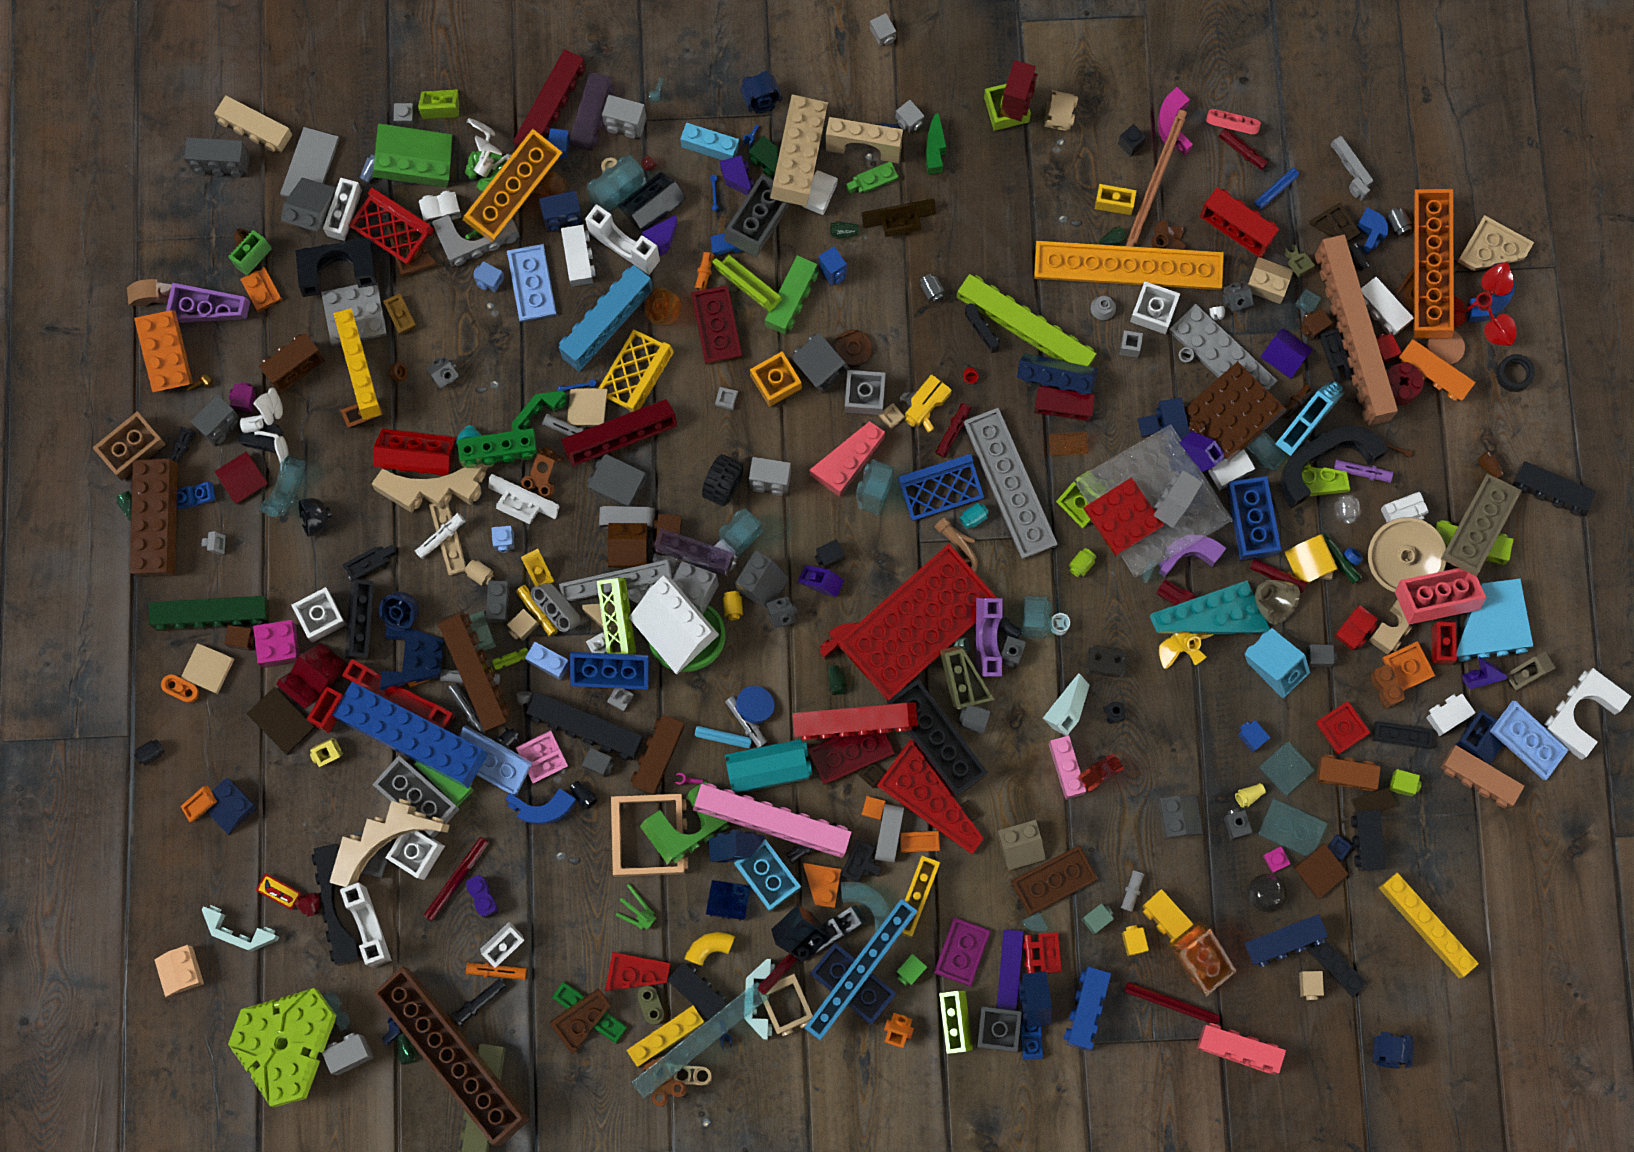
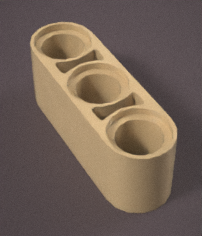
[653,1064,712,1086]

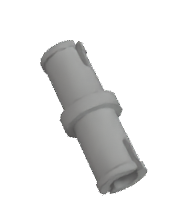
[1121,870,1145,912]

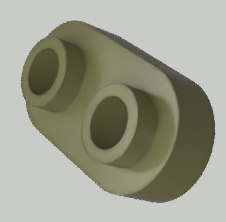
[637,986,664,1025]

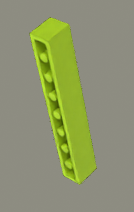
[957,274,1096,367]

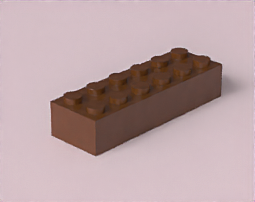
[130,459,178,577]
[438,610,511,731]

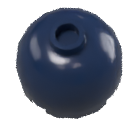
[379,591,419,631]

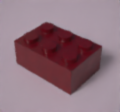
[1000,60,1038,122]

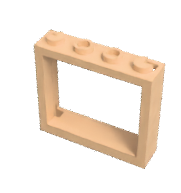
[611,794,688,877]

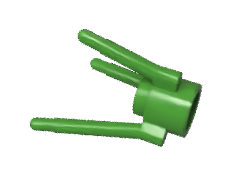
[616,884,656,930]

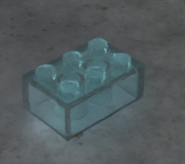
[586,154,646,212]
[856,459,894,516]

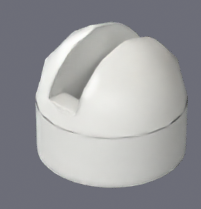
[1209,306,1225,321]

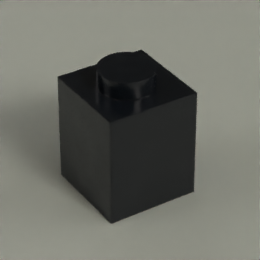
[1118,124,1146,157]
[814,539,845,569]

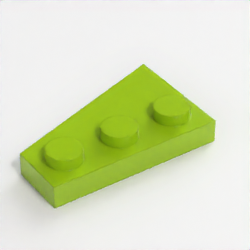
[1286,461,1350,496]

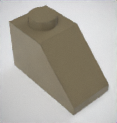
[1506,652,1555,691]

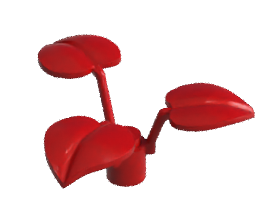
[1454,262,1516,346]

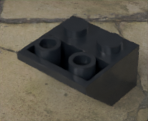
[771,904,830,962]

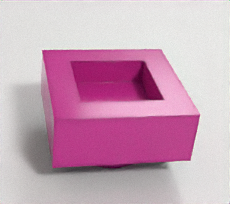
[1263,847,1290,873]

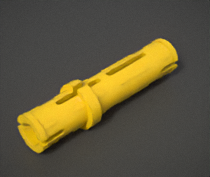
[516,585,559,637]

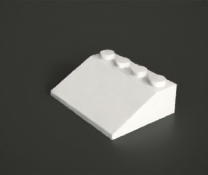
[629,575,719,674]

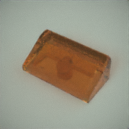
[1048,432,1088,456]

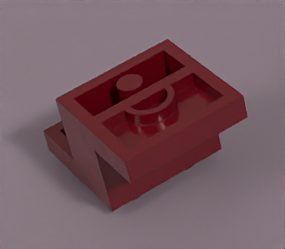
[276,643,348,708]

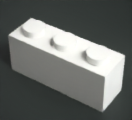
[323,178,362,241]
[561,225,596,287]
[1361,277,1414,337]

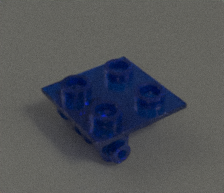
[706,880,750,921]

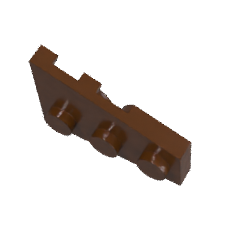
[386,222,437,277]
[550,988,610,1055]

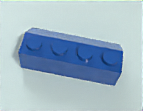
[570,652,650,690]

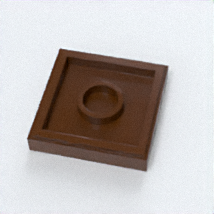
[1293,843,1348,899]

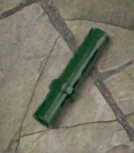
[1323,532,1362,585]

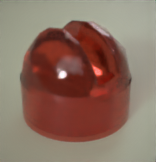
[641,155,657,171]

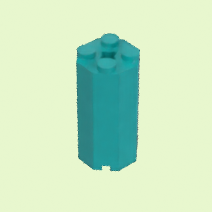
[725,739,812,794]

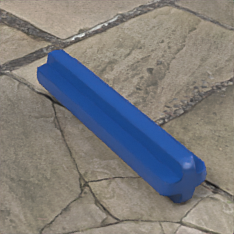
[1254,168,1299,209]

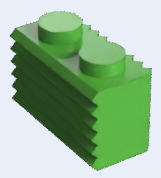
[229,230,272,276]

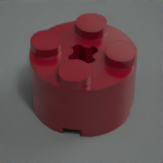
[1387,362,1424,405]

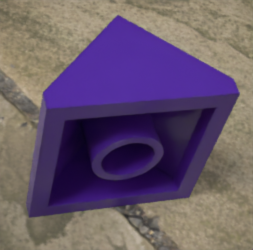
[1260,328,1313,379]

